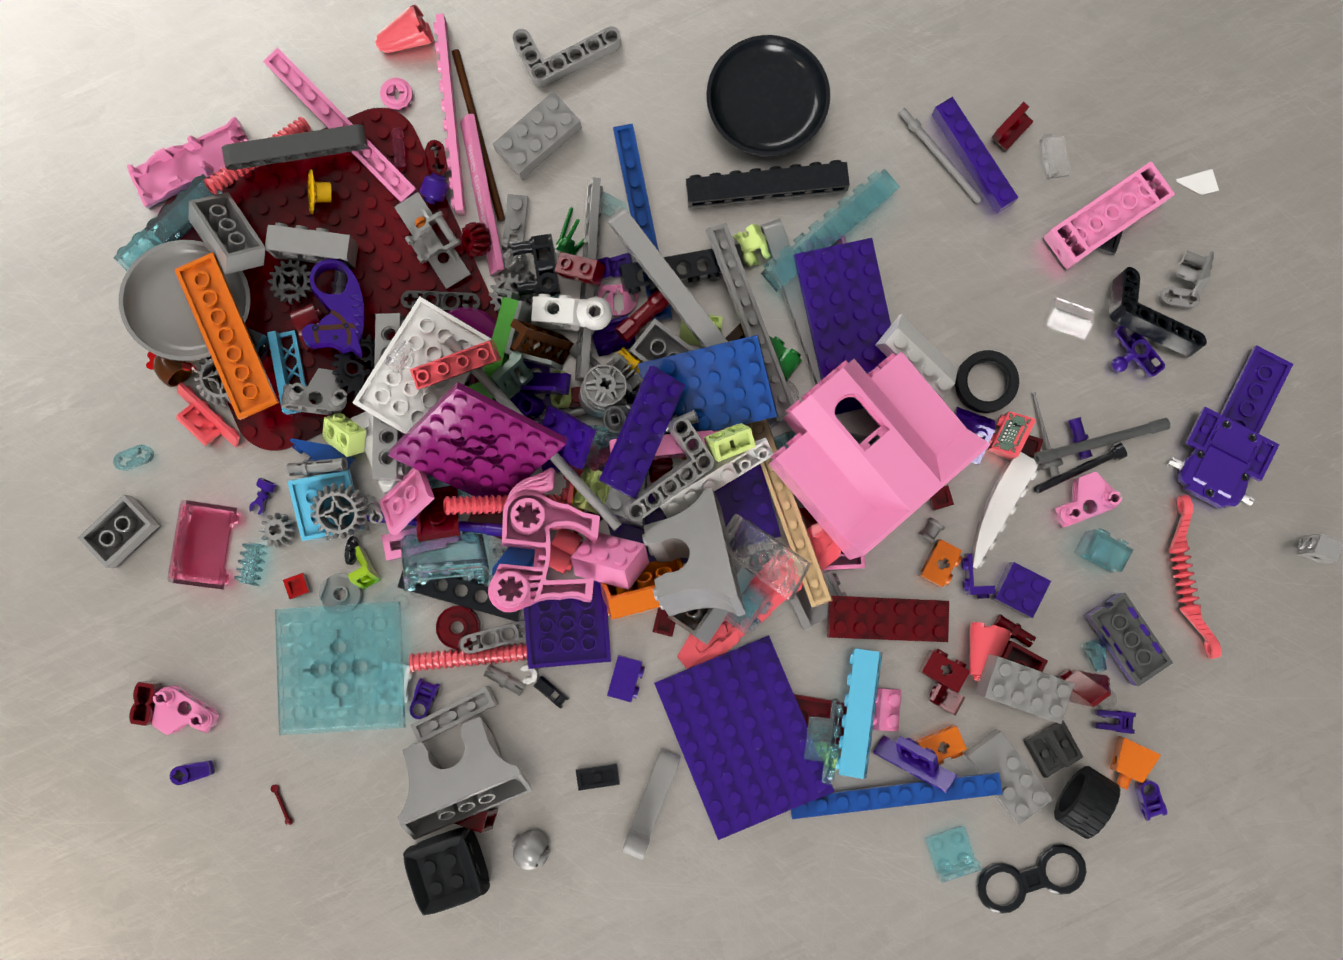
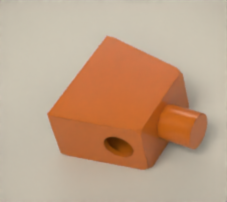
[1110,736,1161,790]

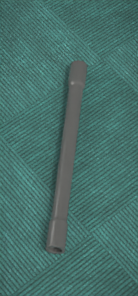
[1034,418,1170,465]

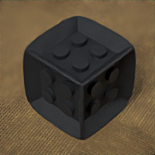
[403,827,490,916]

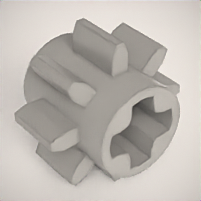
[503,248,527,273]

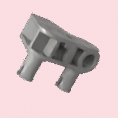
[281,368,347,416]

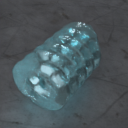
[234,542,268,586]

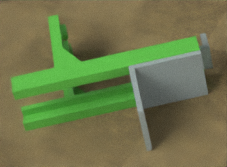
[467,288,564,402]

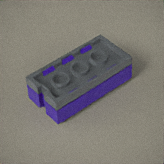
[1085,593,1173,686]

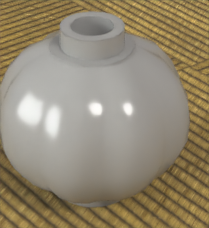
[511,830,551,870]

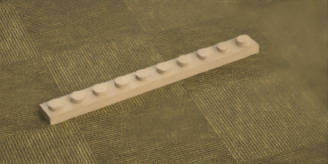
[746,419,833,608]

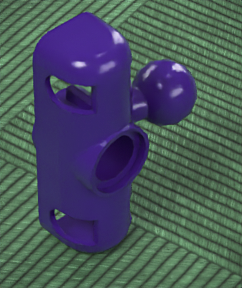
[1111,326,1165,377]

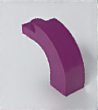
[447,307,497,339]

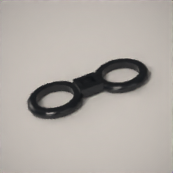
[977,844,1087,914]

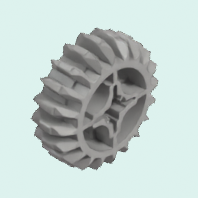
[194,357,231,406]
[310,483,367,539]

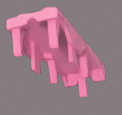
[127,117,249,208]

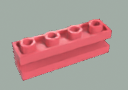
[410,340,501,390]

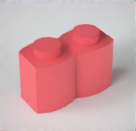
[549,529,583,574]

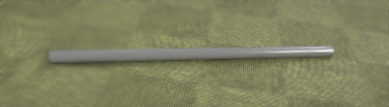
[444,336,622,530]

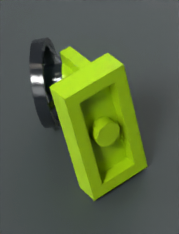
[344,536,381,590]

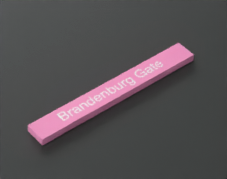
[460,114,505,276]

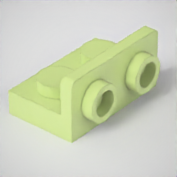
[573,468,611,515]

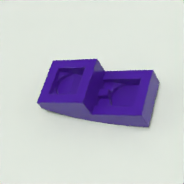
[597,253,633,281]

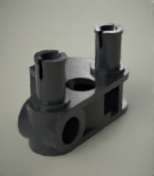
[511,233,560,297]

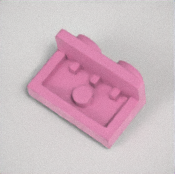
[873,688,901,731]

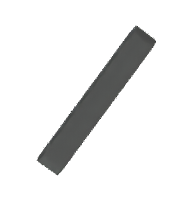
[221,124,368,170]

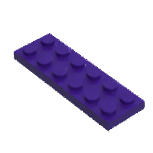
[599,366,685,499]

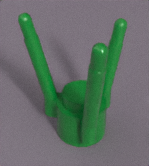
[555,207,584,255]

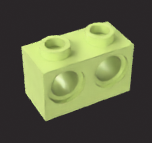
[322,413,366,457]
[704,423,756,462]

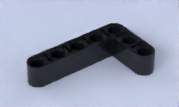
[1109,267,1207,357]

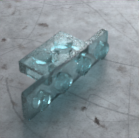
[804,698,843,785]

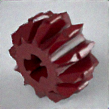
[460,222,492,257]
[649,458,673,484]

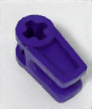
[1094,709,1136,734]
[170,760,215,785]

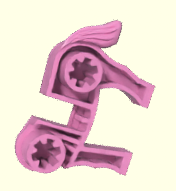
[488,468,600,612]

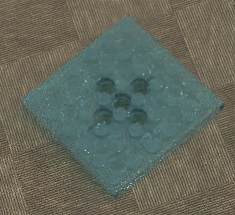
[275,601,406,735]

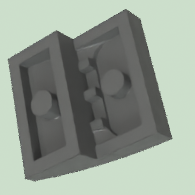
[1024,720,1083,778]

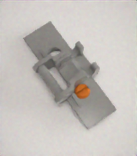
[395,192,471,289]

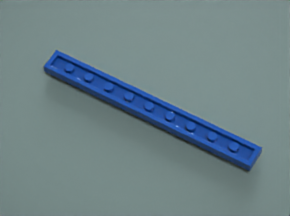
[613,123,672,322]
[791,772,1003,819]

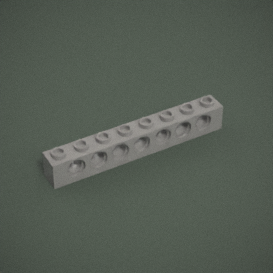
[372,313,406,481]

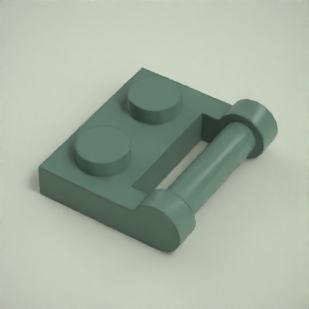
[490,351,534,399]

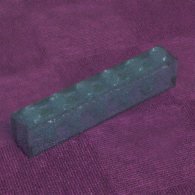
[113,174,222,271]

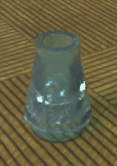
[1085,640,1107,672]

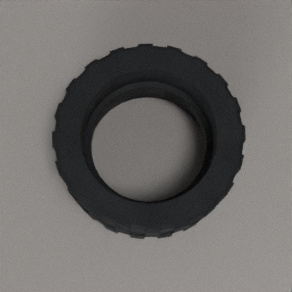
[1054,766,1121,839]

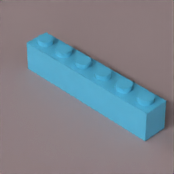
[836,648,883,779]

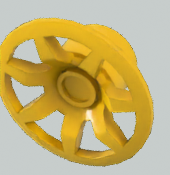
[308,169,331,215]

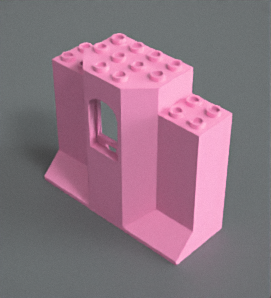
[769,351,990,560]

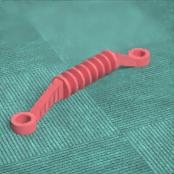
[1168,495,1221,659]

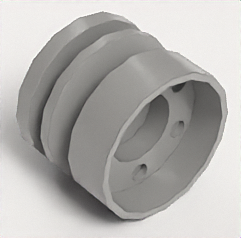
[579,364,627,418]

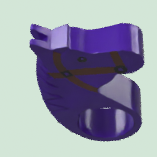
[302,259,365,357]

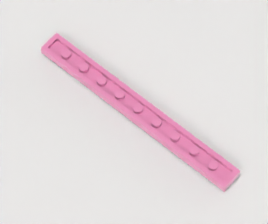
[433,14,466,215]
[263,48,417,202]

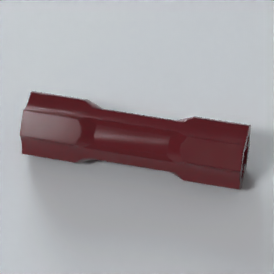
[615,289,669,342]

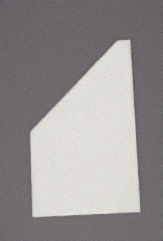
[1176,169,1219,195]

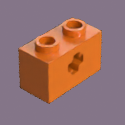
[918,539,962,587]
[915,725,967,765]

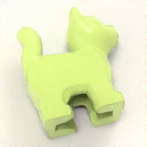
[733,224,771,267]

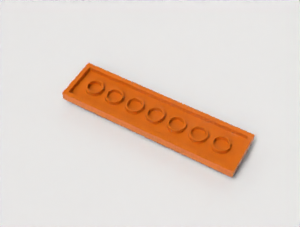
[174,252,279,420]

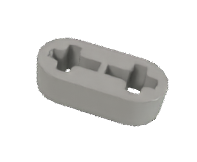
[1159,287,1200,309]

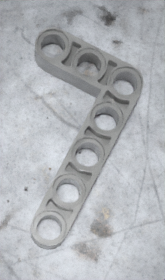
[513,26,621,88]
[623,417,714,521]
[622,749,681,860]

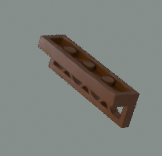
[510,319,574,365]

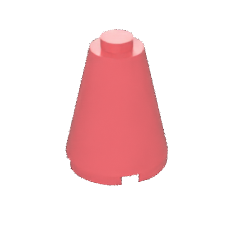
[375,4,434,54]
[970,622,1011,681]

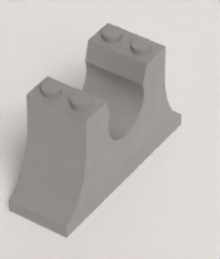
[642,487,746,616]
[398,717,532,840]

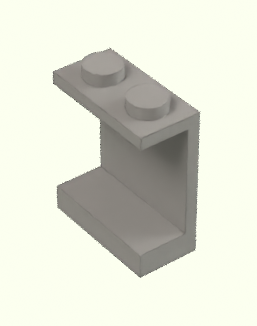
[787,571,847,630]

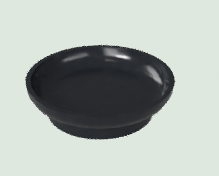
[706,35,830,157]

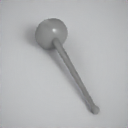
[1032,392,1063,477]

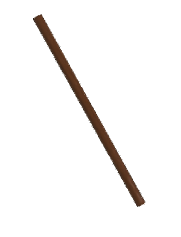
[452,49,505,222]

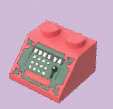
[987,411,1036,461]

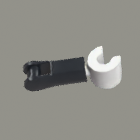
[520,663,570,709]

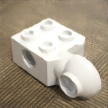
[531,294,613,331]

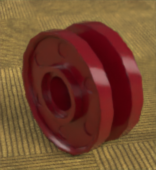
[436,606,481,649]

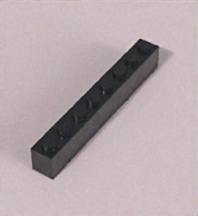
[686,160,850,208]

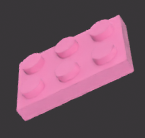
[379,468,434,535]

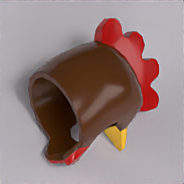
[146,351,197,387]

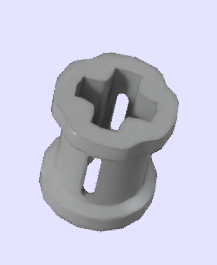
[918,517,945,544]

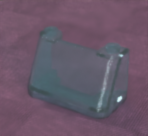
[400,531,489,591]

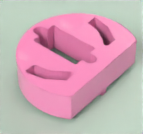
[598,284,639,317]

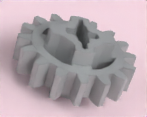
[489,273,533,311]

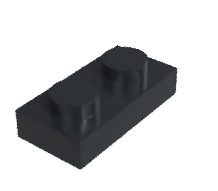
[576,763,620,791]

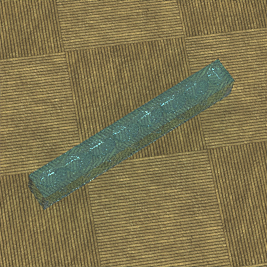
[761,169,900,292]

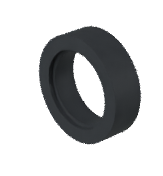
[955,350,1019,413]

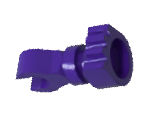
[249,478,277,515]

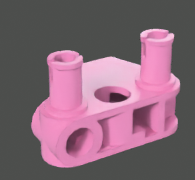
[1055,471,1122,528]
[152,686,220,735]

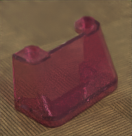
[168,500,239,590]

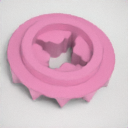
[380,78,412,110]

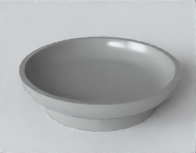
[119,240,250,361]

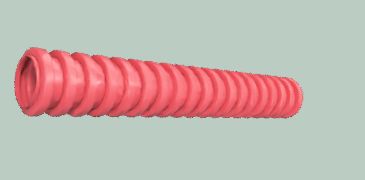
[204,117,311,195]
[443,494,564,515]
[409,643,527,672]

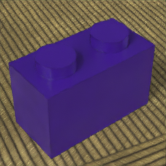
[607,655,645,702]

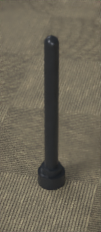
[1034,442,1127,493]

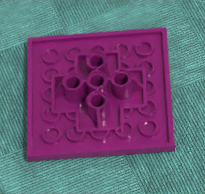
[388,382,567,498]

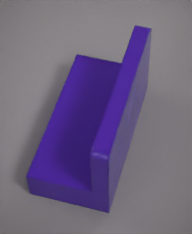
[521,372,571,395]

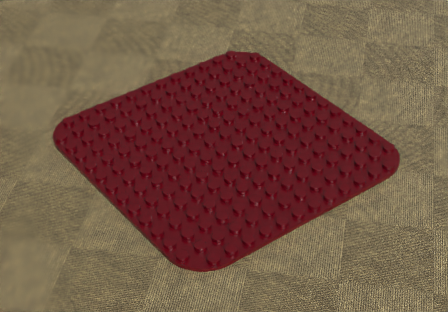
[155,108,499,451]

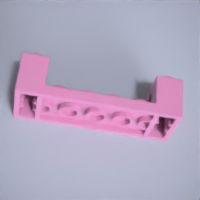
[1043,161,1175,270]

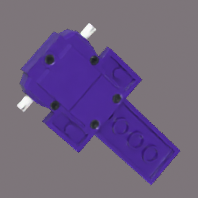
[1168,345,1293,509]

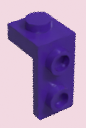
[961,553,995,599]

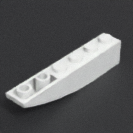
[652,438,774,518]
[971,452,1039,569]

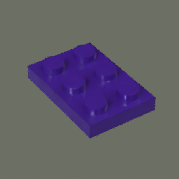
[542,405,596,469]

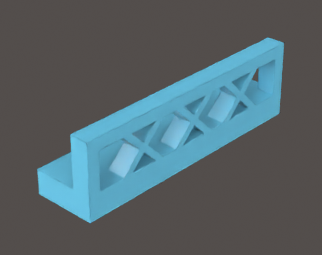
[267,330,307,415]

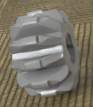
[259,513,296,548]

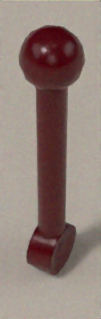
[271,784,293,826]

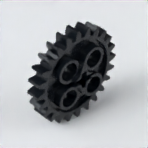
[332,334,375,399]

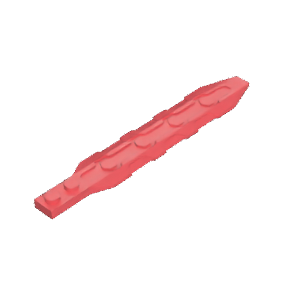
[677,524,842,669]

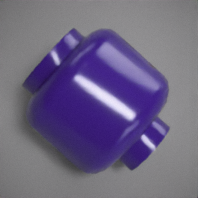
[419,173,449,205]

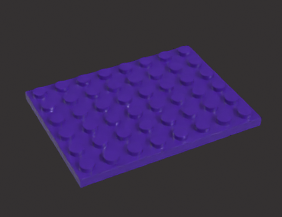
[654,635,835,840]

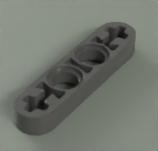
[401,290,481,312]

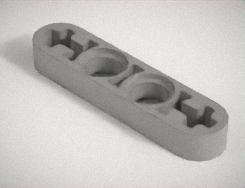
[459,620,526,654]

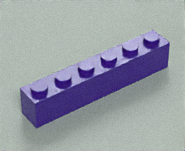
[932,96,1019,214]

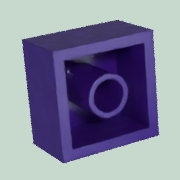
[991,562,1051,618]

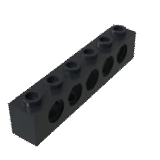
[619,244,745,294]
[397,561,522,622]

